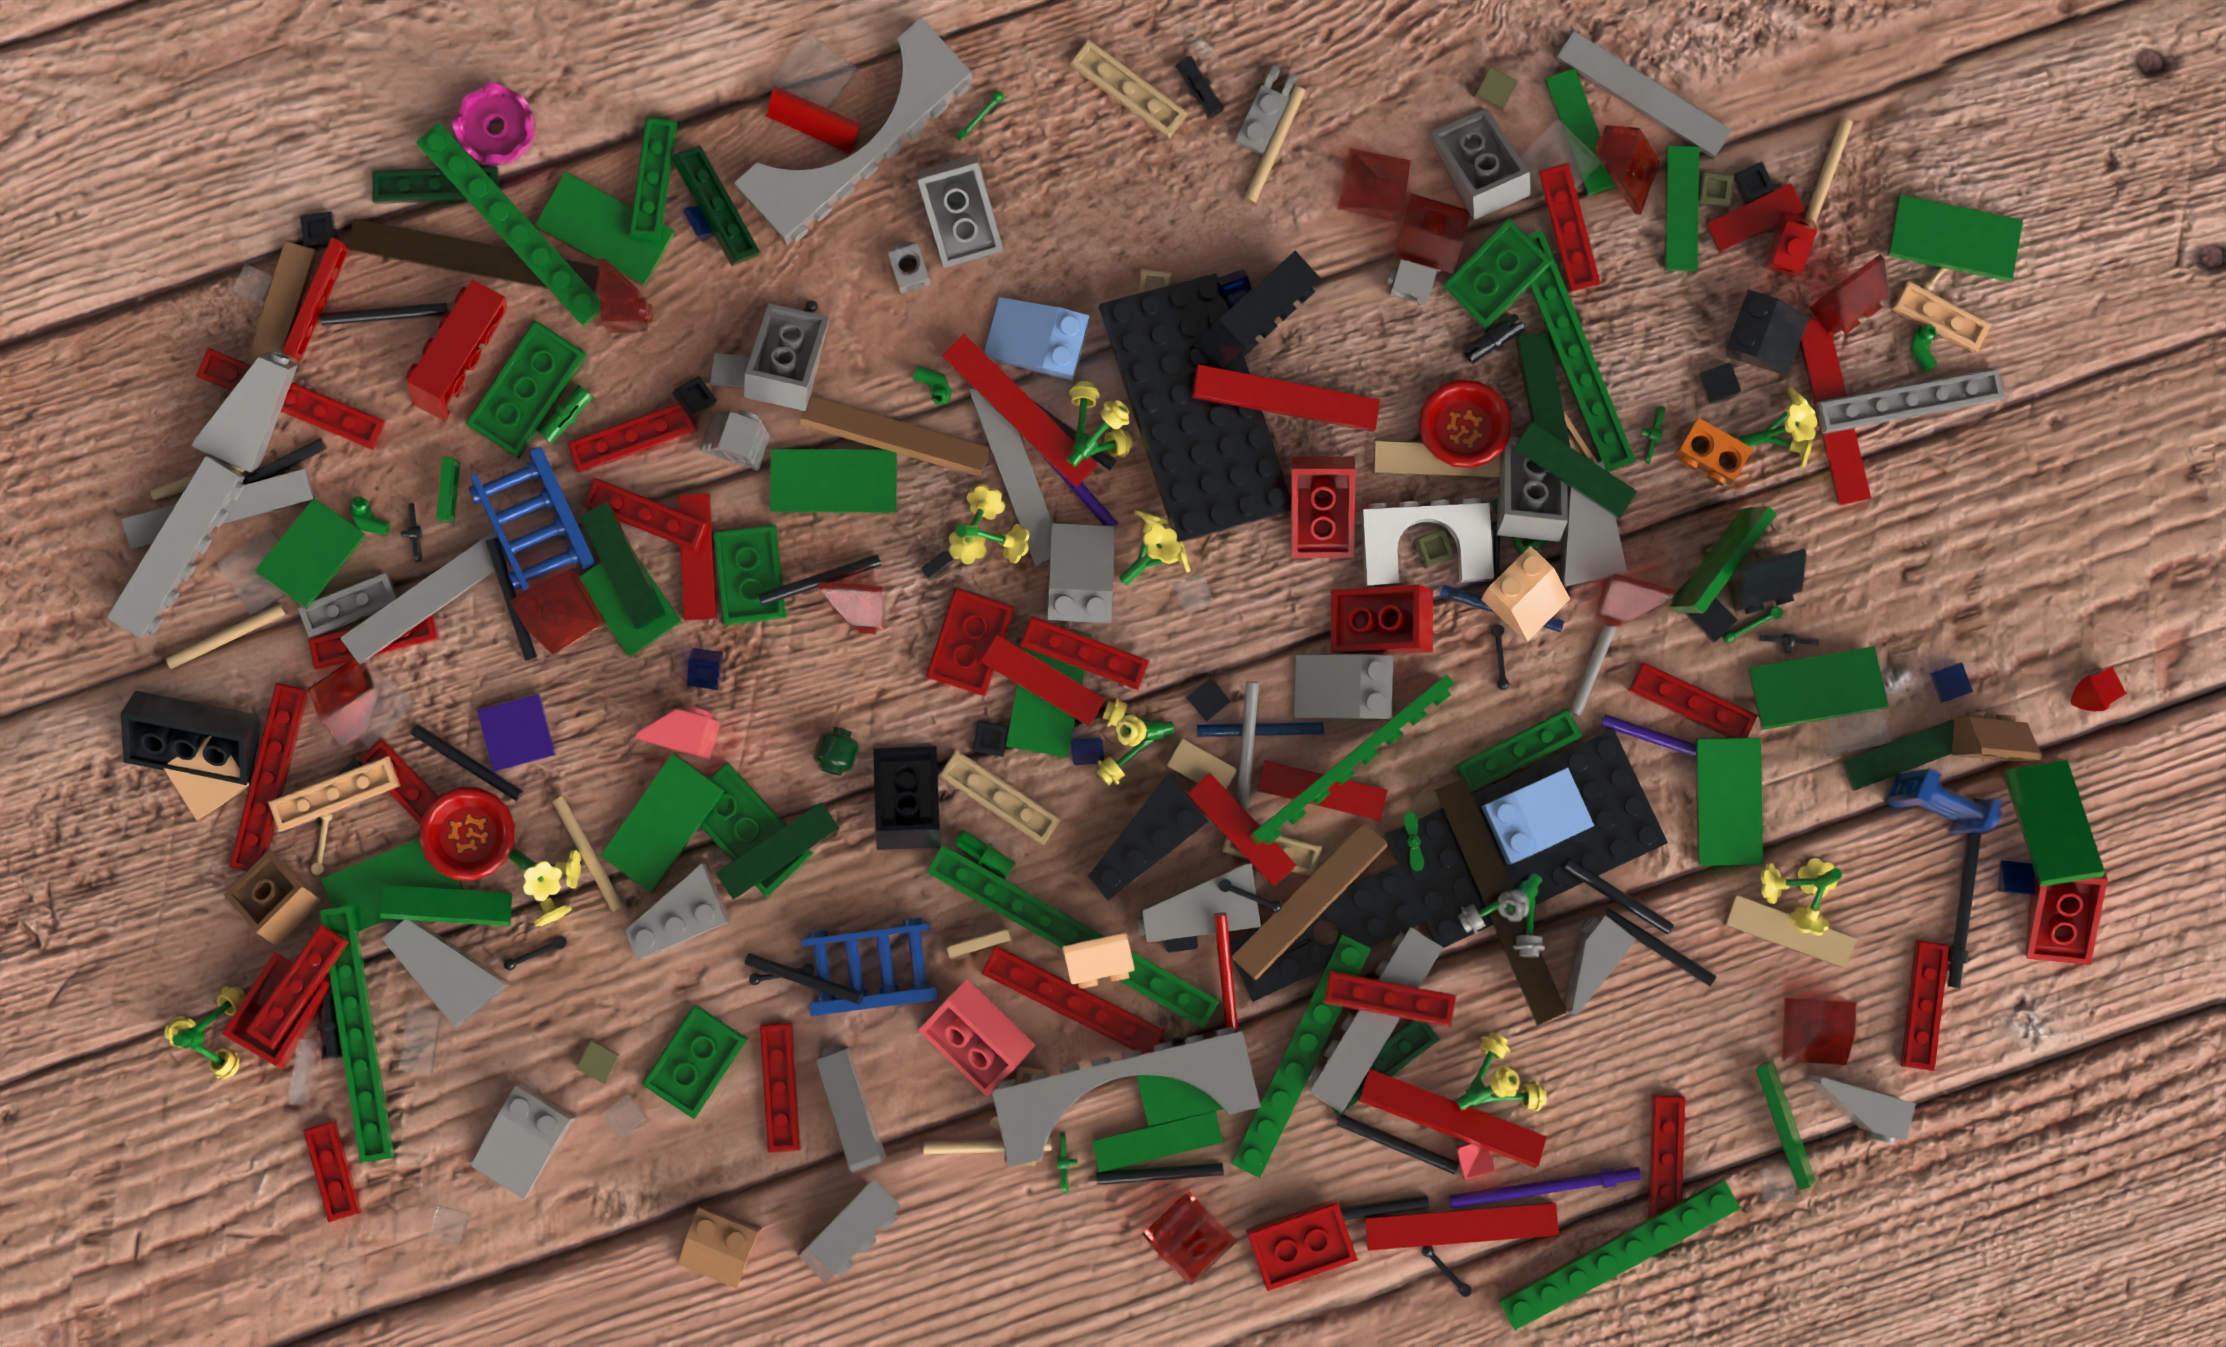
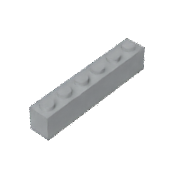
[107,456,246,638]
[1307,927,1443,1112]

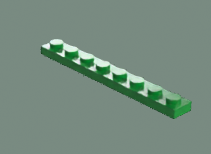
[415,122,607,328]
[1527,230,1636,472]
[1249,674,1455,846]
[319,905,394,1163]
[1231,934,1371,1178]
[1498,1178,1741,1331]

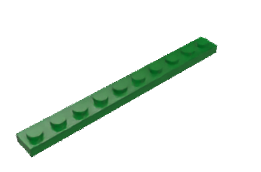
[927,845,1219,1028]

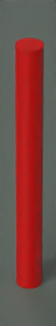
[1214,912,1239,1032]

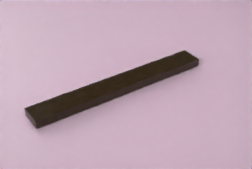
[347,218,600,293]
[1435,777,1567,1025]

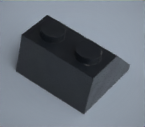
[1726,289,1809,376]

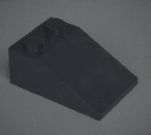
[1726,548,1807,615]
[873,746,940,850]

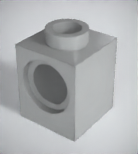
[888,242,931,294]
[1387,259,1437,305]

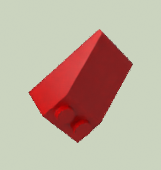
[1291,456,1355,558]
[1331,584,1433,654]
[2026,871,2108,965]
[222,952,330,1070]

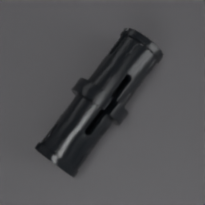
[1175,56,1225,119]
[1462,314,1526,365]
[316,993,343,1059]

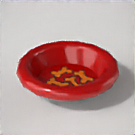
[1418,379,1512,468]
[419,787,515,881]

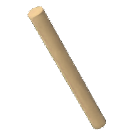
[1244,86,1305,204]
[1805,118,1853,224]
[166,603,286,669]
[552,796,624,912]
[924,1138,1051,1154]

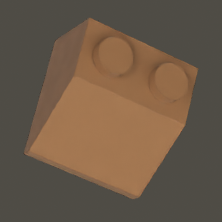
[1952,711,2041,761]
[224,849,322,946]
[678,1204,762,1289]

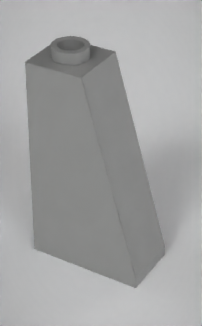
[192,351,298,472]
[1559,457,1628,587]
[1137,863,1261,943]
[382,919,510,1027]
[816,1045,886,1172]

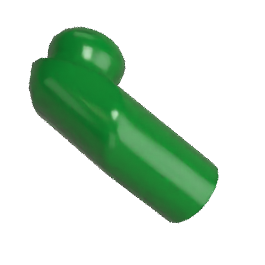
[1910,324,1938,373]
[913,365,951,405]
[349,497,390,536]

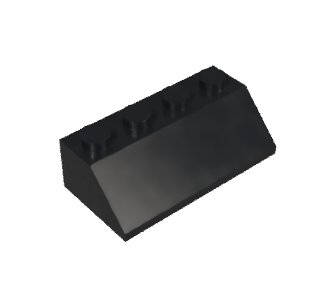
[121,691,259,785]

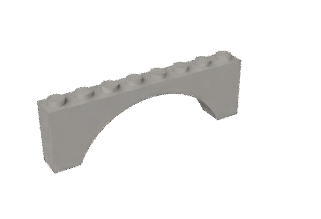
[734,18,973,244]
[992,1027,1261,1167]

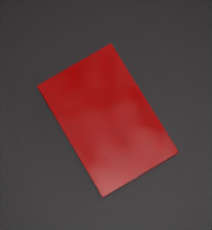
[925,587,1015,697]
[1246,1199,1358,1292]

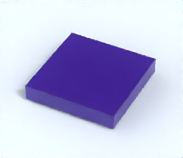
[477,694,556,772]

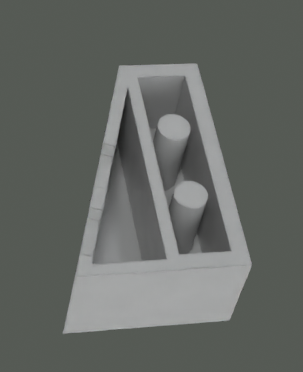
[700,410,771,471]
[625,863,730,960]
[799,1179,901,1283]

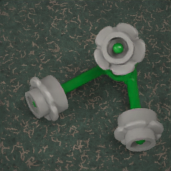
[1458,873,1545,957]

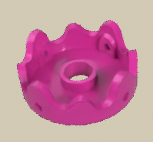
[453,83,536,166]

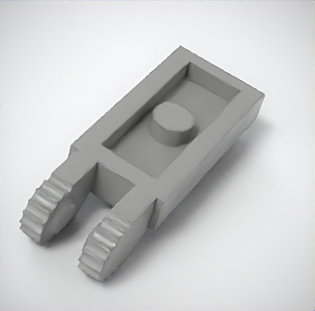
[1235,64,1298,156]

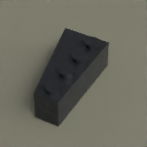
[1193,250,1320,369]
[1088,772,1208,900]

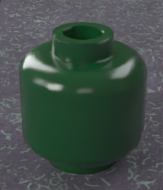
[813,727,859,776]

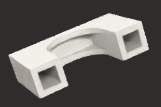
[1361,498,1494,588]

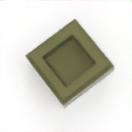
[1475,67,1518,111]
[1699,171,1734,208]
[1415,528,1456,569]
[576,1040,620,1084]

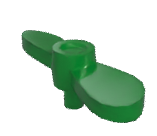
[1641,406,1665,464]
[1404,811,1424,872]
[1057,1132,1078,1193]

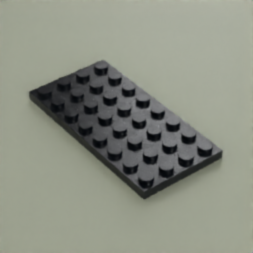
[1098,273,1292,544]

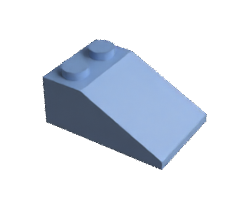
[984,297,1090,382]
[1481,768,1594,864]

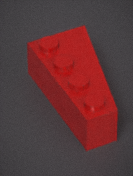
[406,279,507,422]

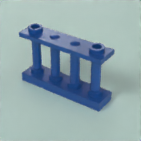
[468,447,594,596]
[1885,769,2002,834]
[801,918,939,1016]

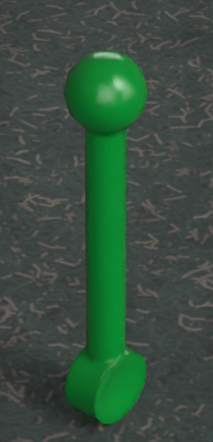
[956,91,1004,142]
[1723,606,1783,643]

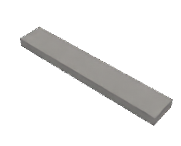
[1556,31,1732,159]
[1815,368,2005,434]
[969,388,1053,566]
[121,469,315,550]
[340,531,517,665]

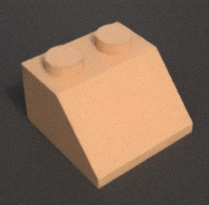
[1481,546,1570,642]
[1063,932,1134,989]

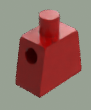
[1764,211,1817,278]

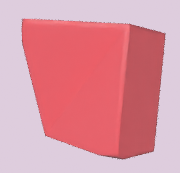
[1455,1143,1496,1180]

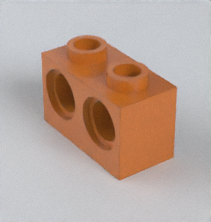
[1675,417,1753,486]

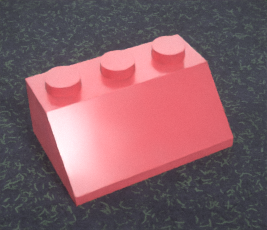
[635,705,720,759]
[918,979,1036,1097]

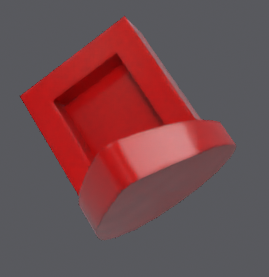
[2070,666,2127,712]

